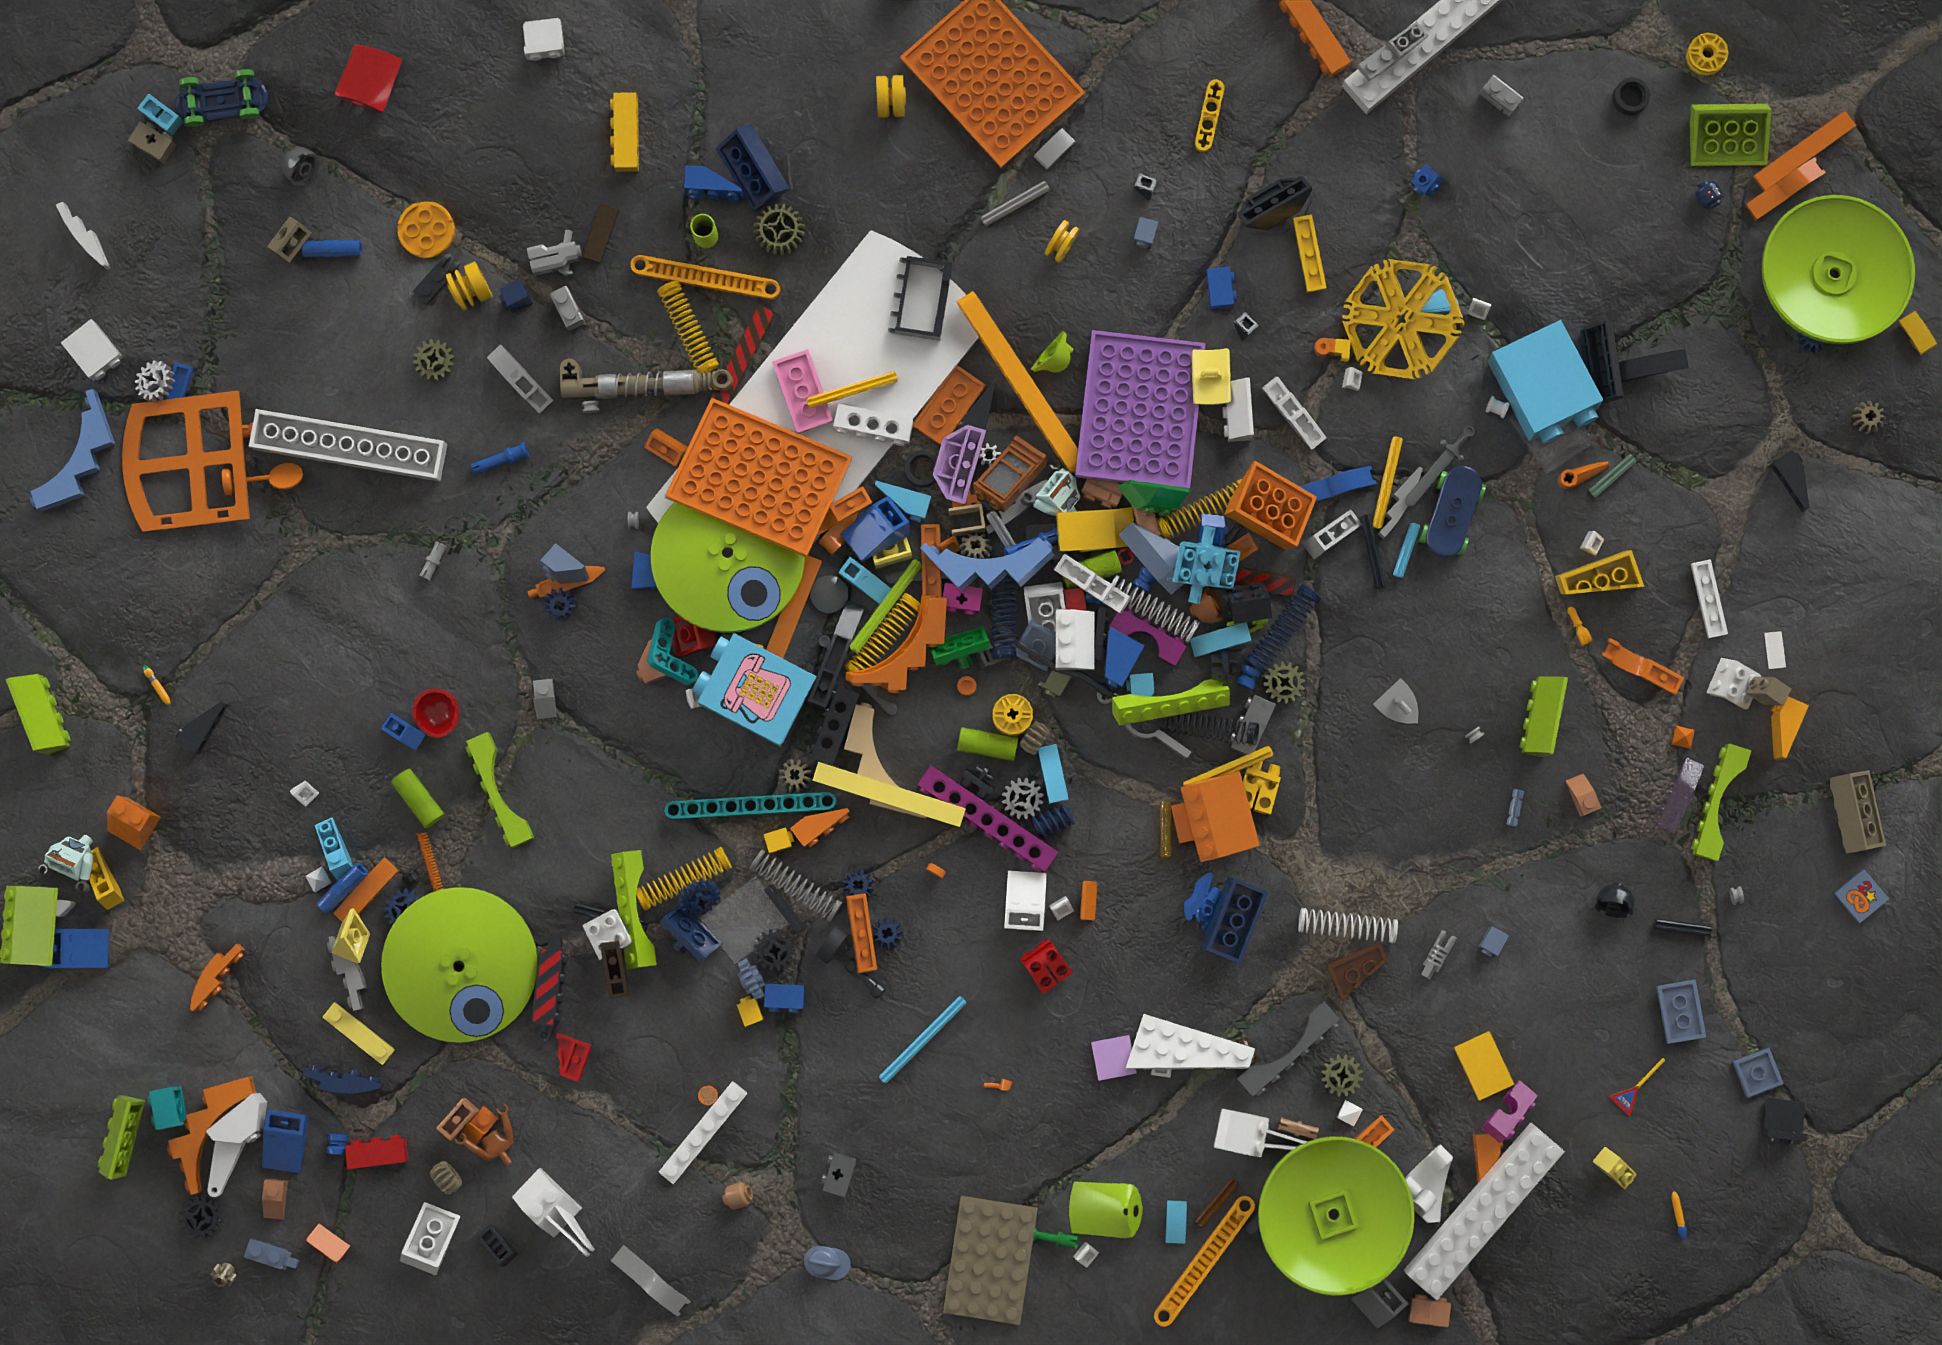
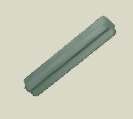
[1589,454,1636,498]

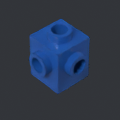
[1411,164,1444,197]

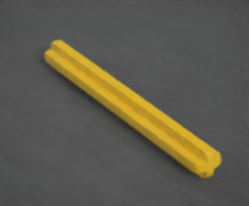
[806,371,898,408]
[1372,437,1403,529]
[1183,746,1273,785]

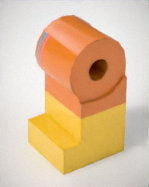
[1314,338,1351,362]

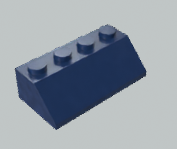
[716,124,789,212]

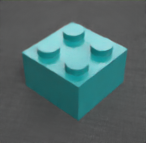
[148,1086,186,1130]

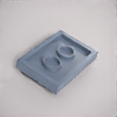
[1656,980,1706,1044]

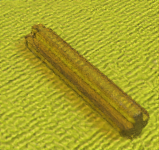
[1160,801,1171,858]

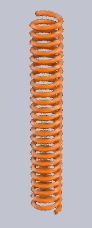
[416,832,444,891]

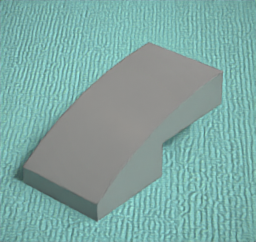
[1034,129,1075,170]

